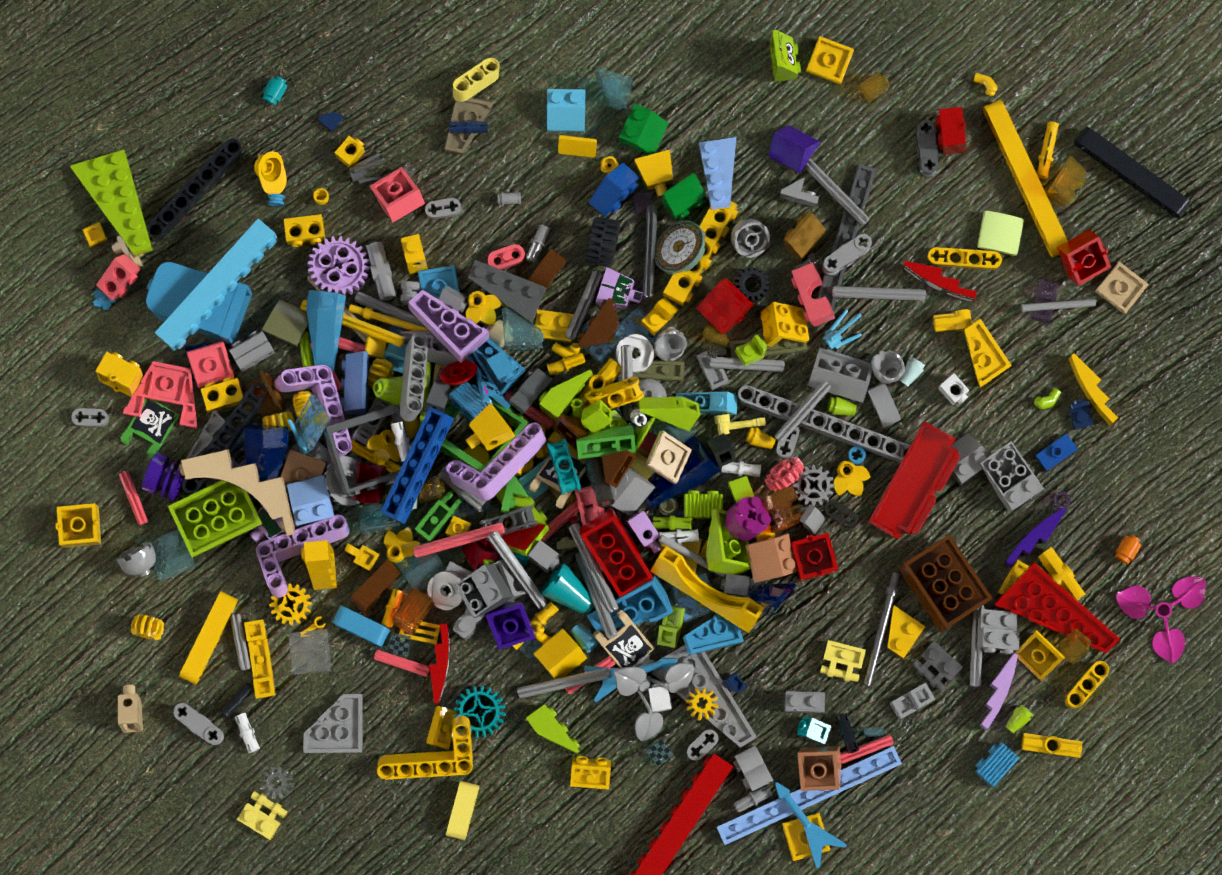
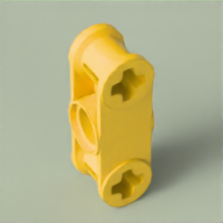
[585,376,644,409]

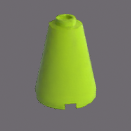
[373,376,429,411]

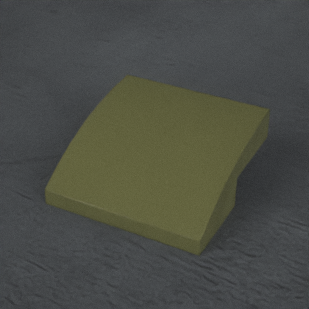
[262,299,309,347]

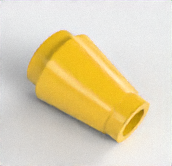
[745,427,775,449]

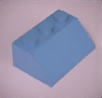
[340,351,370,415]

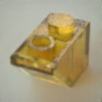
[419,476,446,504]

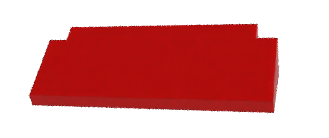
[868,421,960,538]

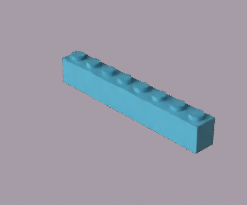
[155,219,277,351]

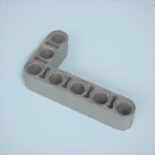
[400,333,458,421]

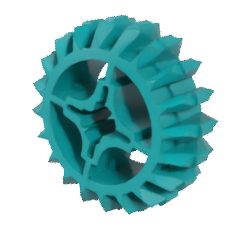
[453,685,506,738]

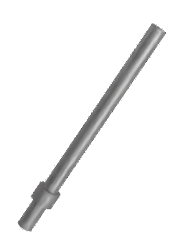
[863,572,900,686]

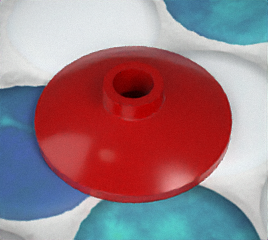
[440,360,477,385]

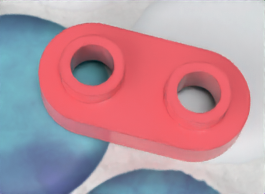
[488,244,525,270]

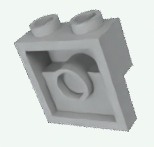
[977,609,1020,654]

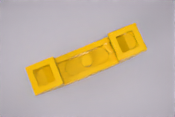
[244,619,275,699]

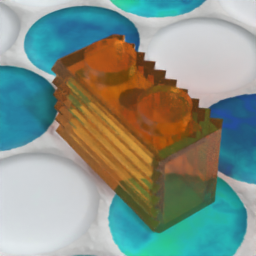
[391,588,433,635]

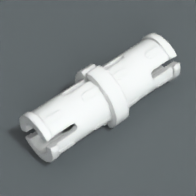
[628,407,647,426]
[391,421,410,462]
[721,461,761,477]
[659,529,699,544]
[234,713,260,753]

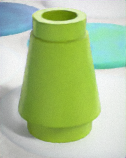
[827,396,857,416]
[1005,704,1033,733]

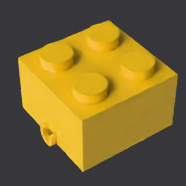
[96,351,143,397]
[56,503,101,548]

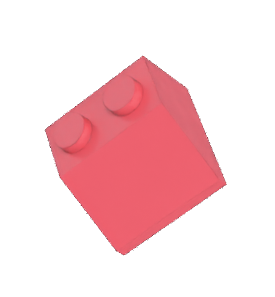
[370,167,425,223]

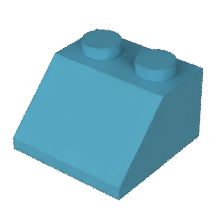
[547,89,585,132]

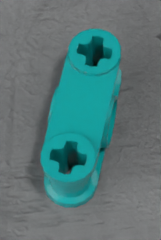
[546,438,581,495]

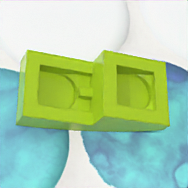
[657,605,685,648]

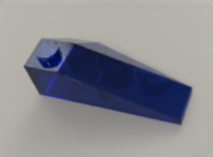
[244,424,288,501]
[645,435,720,508]
[753,583,797,616]

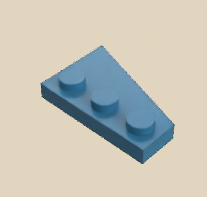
[683,614,744,656]

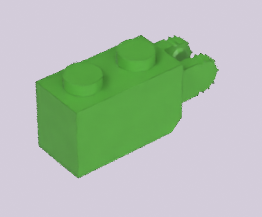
[415,490,463,542]

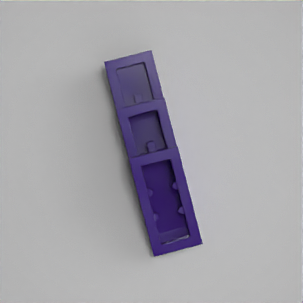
[1004,508,1066,568]

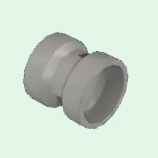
[400,281,420,304]

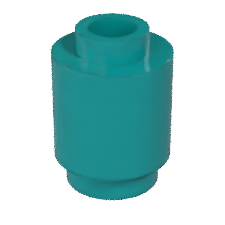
[262,76,288,106]

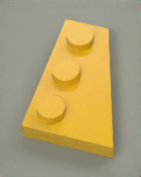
[963,318,1012,387]

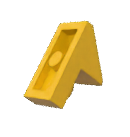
[640,297,679,336]

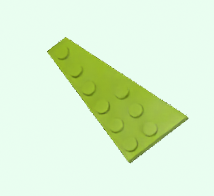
[70,150,153,256]

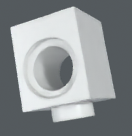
[938,373,969,406]
[648,684,671,713]

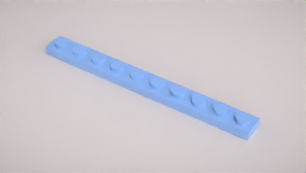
[716,746,902,845]

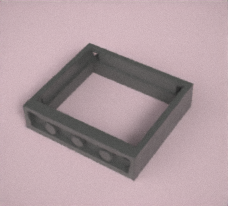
[323,405,411,496]

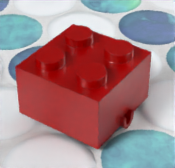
[936,107,966,155]
[1057,229,1111,286]
[696,278,754,334]
[791,533,839,582]

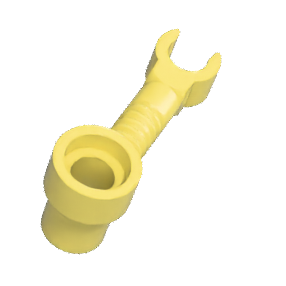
[714,414,766,435]

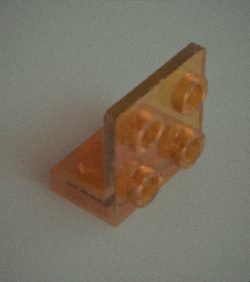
[245,369,283,419]

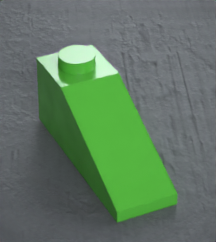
[576,425,636,459]

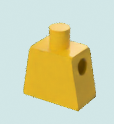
[635,150,673,198]
[400,234,428,274]
[465,403,515,451]

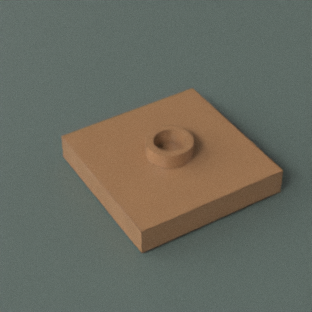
[281,448,327,488]

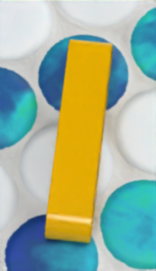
[179,591,238,685]

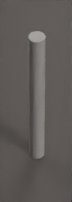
[1020,299,1096,312]
[658,535,726,577]

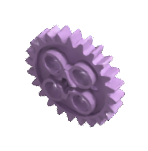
[307,236,369,295]

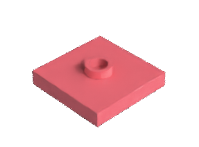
[186,341,235,388]

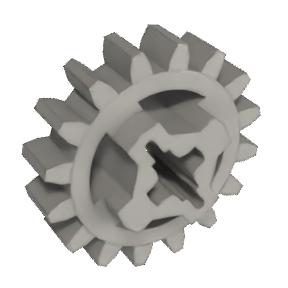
[792,465,835,506]

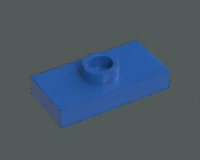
[1035,434,1078,472]

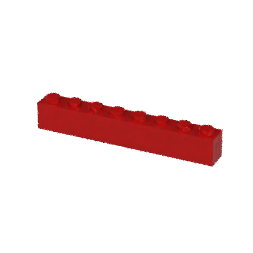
[629,754,734,875]

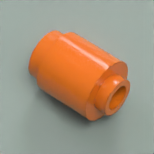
[1115,534,1142,565]

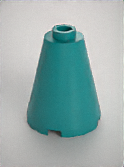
[540,563,594,614]

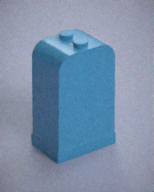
[146,262,252,345]

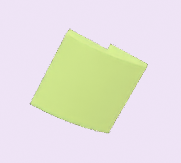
[977,211,1024,256]

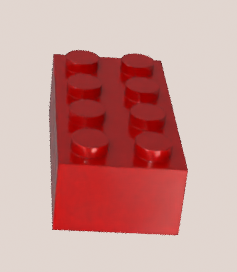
[579,509,653,598]

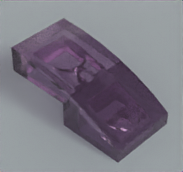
[1031,280,1059,324]

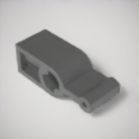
[423,367,454,412]
[508,368,553,414]

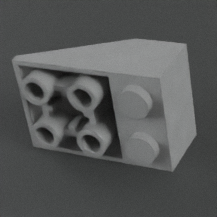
[980,441,1044,511]

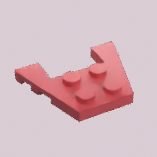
[123,361,198,429]

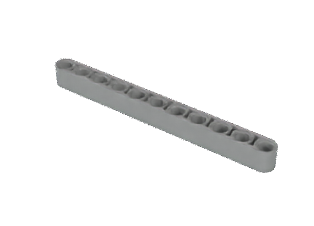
[737,385,911,463]

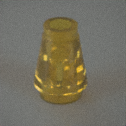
[701,322,731,348]

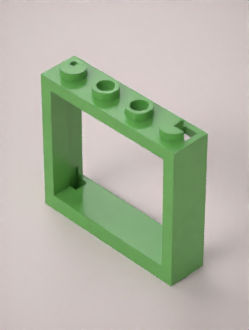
[440,388,528,472]

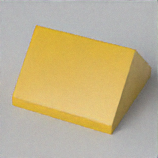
[533,628,587,679]
[1014,630,1065,681]

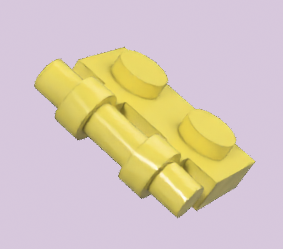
[820,640,866,682]
[237,791,288,840]

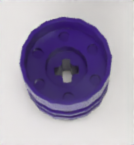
[142,452,185,502]

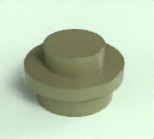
[659,497,678,516]

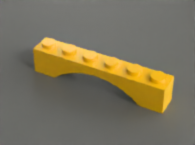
[650,546,765,633]

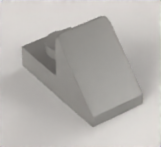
[780,177,819,208]

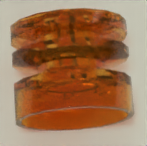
[761,486,805,533]

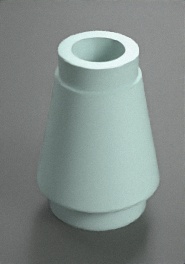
[899,357,925,387]

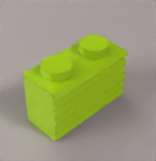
[684,491,723,519]

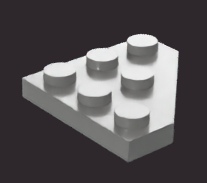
[303,694,363,753]

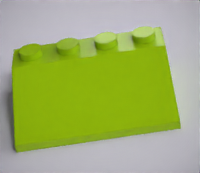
[168,480,262,558]

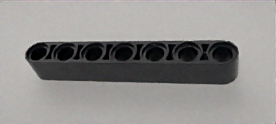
[1074,127,1191,219]
[146,138,243,242]
[182,382,269,495]

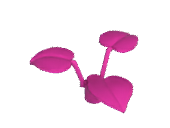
[1116,577,1206,664]

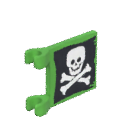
[120,399,180,459]

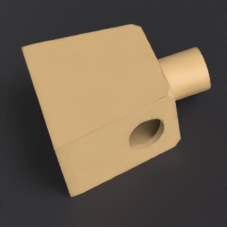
[118,685,143,733]

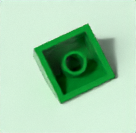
[619,103,669,155]
[662,173,706,221]

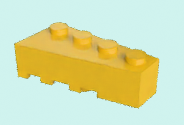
[301,540,337,590]

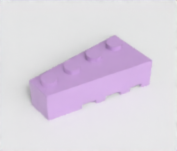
[408,290,489,363]

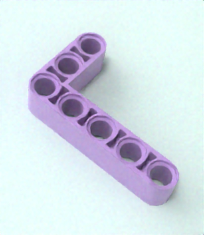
[274,365,352,457]
[446,423,546,501]
[256,515,350,598]

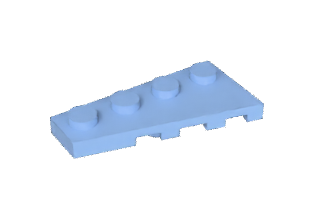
[699,137,736,210]

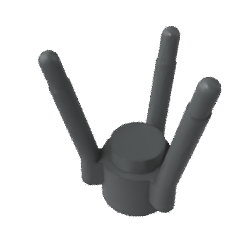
[349,152,386,184]

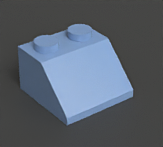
[287,475,334,526]

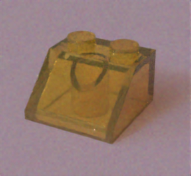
[1046,156,1087,208]

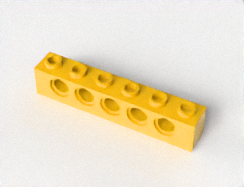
[663,201,739,306]

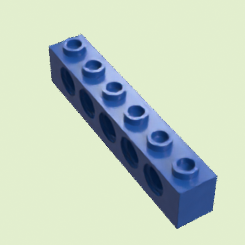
[380,407,454,524]

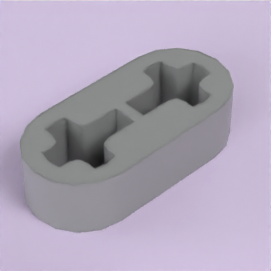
[425,198,461,220]
[71,408,109,427]
[776,426,799,459]
[687,729,718,761]

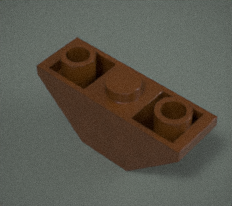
[577,298,620,348]

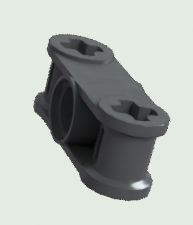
[916,120,938,178]
[480,505,538,541]

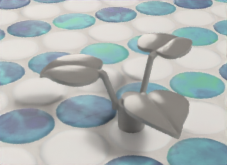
[614,663,694,741]

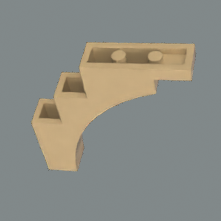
[179,449,296,536]

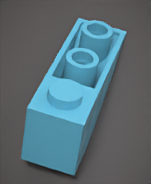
[676,392,738,415]

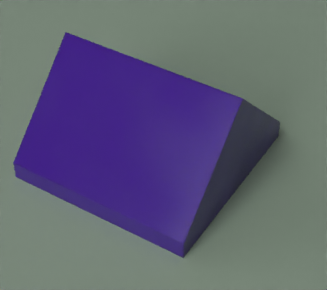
[768,125,820,173]

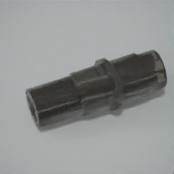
[584,456,615,508]

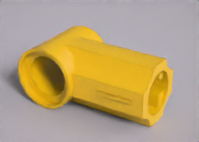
[933,309,972,332]

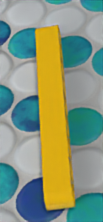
[983,99,1068,258]

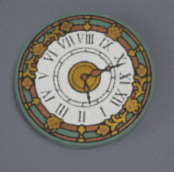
[654,221,706,275]

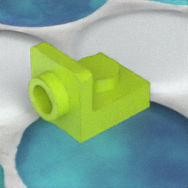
[735,334,767,367]

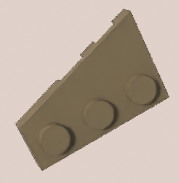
[445,98,494,155]

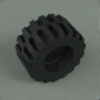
[586,216,620,267]

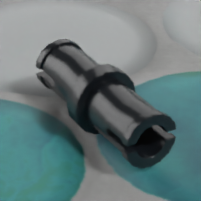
[219,682,255,719]
[836,713,859,754]

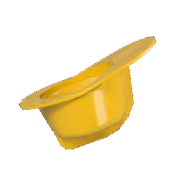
[254,151,287,194]

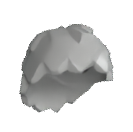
[654,327,687,361]
[871,350,905,384]

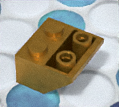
[783,211,826,262]

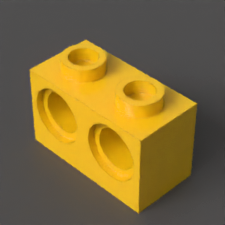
[284,214,325,247]
[201,377,244,414]

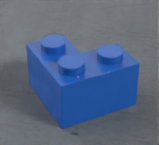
[589,163,640,217]

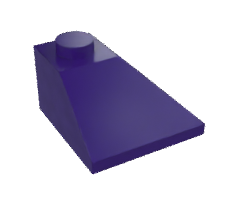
[486,601,536,650]

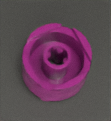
[725,497,771,541]

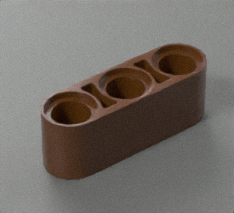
[349,560,402,613]

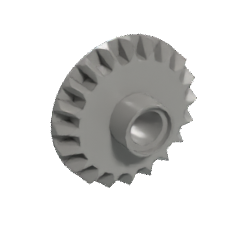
[324,456,359,506]

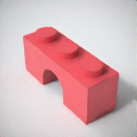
[791,262,835,327]

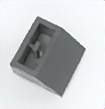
[455,564,513,618]

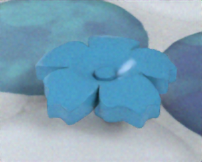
[93,289,116,310]

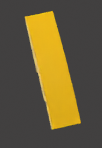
[1069,353,1118,425]

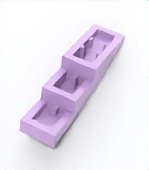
[979,653,1018,730]

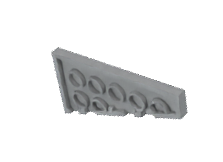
[651,645,757,748]

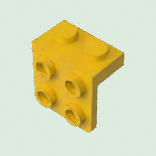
[761,302,809,347]

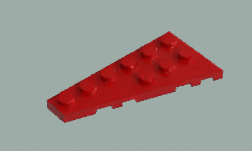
[994,562,1120,653]

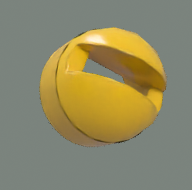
[313,188,329,205]

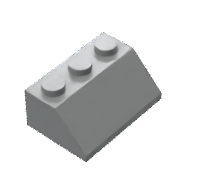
[808,347,873,402]

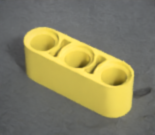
[453,58,500,102]
[446,781,479,841]

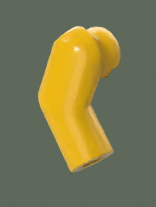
[973,73,997,96]
[551,342,580,359]
[533,625,552,644]

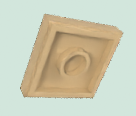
[1095,261,1149,315]
[645,431,692,484]

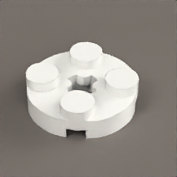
[616,334,654,373]
[427,571,464,610]

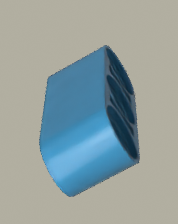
[332,605,390,647]

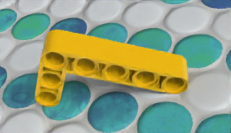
[377,715,473,780]

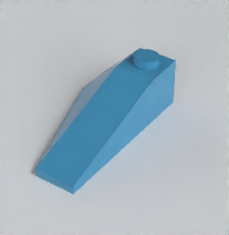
[306,290,346,371]
[587,574,673,631]

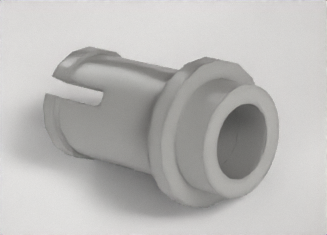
[497,191,521,206]

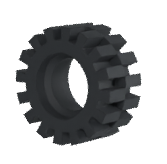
[735,266,769,303]

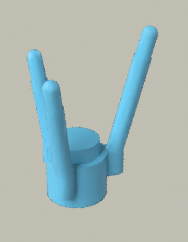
[823,309,862,349]
[288,420,315,455]

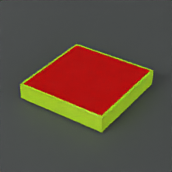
[501,522,550,556]

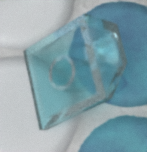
[595,68,633,109]
[502,307,544,352]
[151,529,196,582]

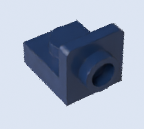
[1068,399,1094,430]

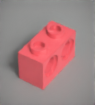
[96,254,141,300]
[575,486,605,526]

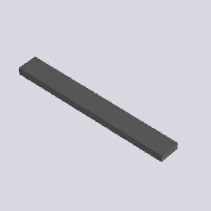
[817,164,877,310]

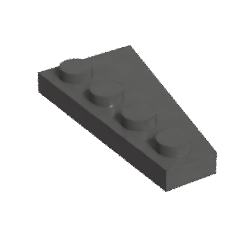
[468,260,546,323]

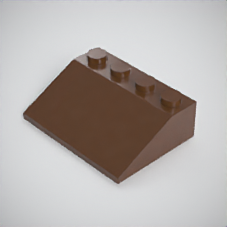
[898,534,993,633]

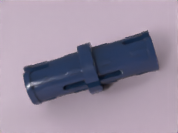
[449,120,488,135]

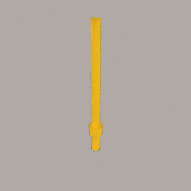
[349,304,429,331]

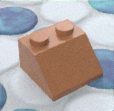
[745,534,798,583]
[798,746,841,791]

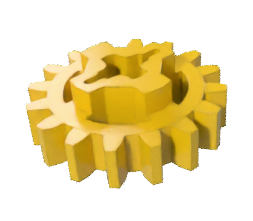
[269,583,312,626]

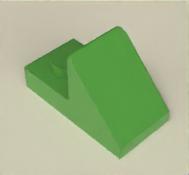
[501,475,529,514]

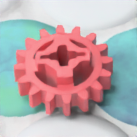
[765,457,804,492]

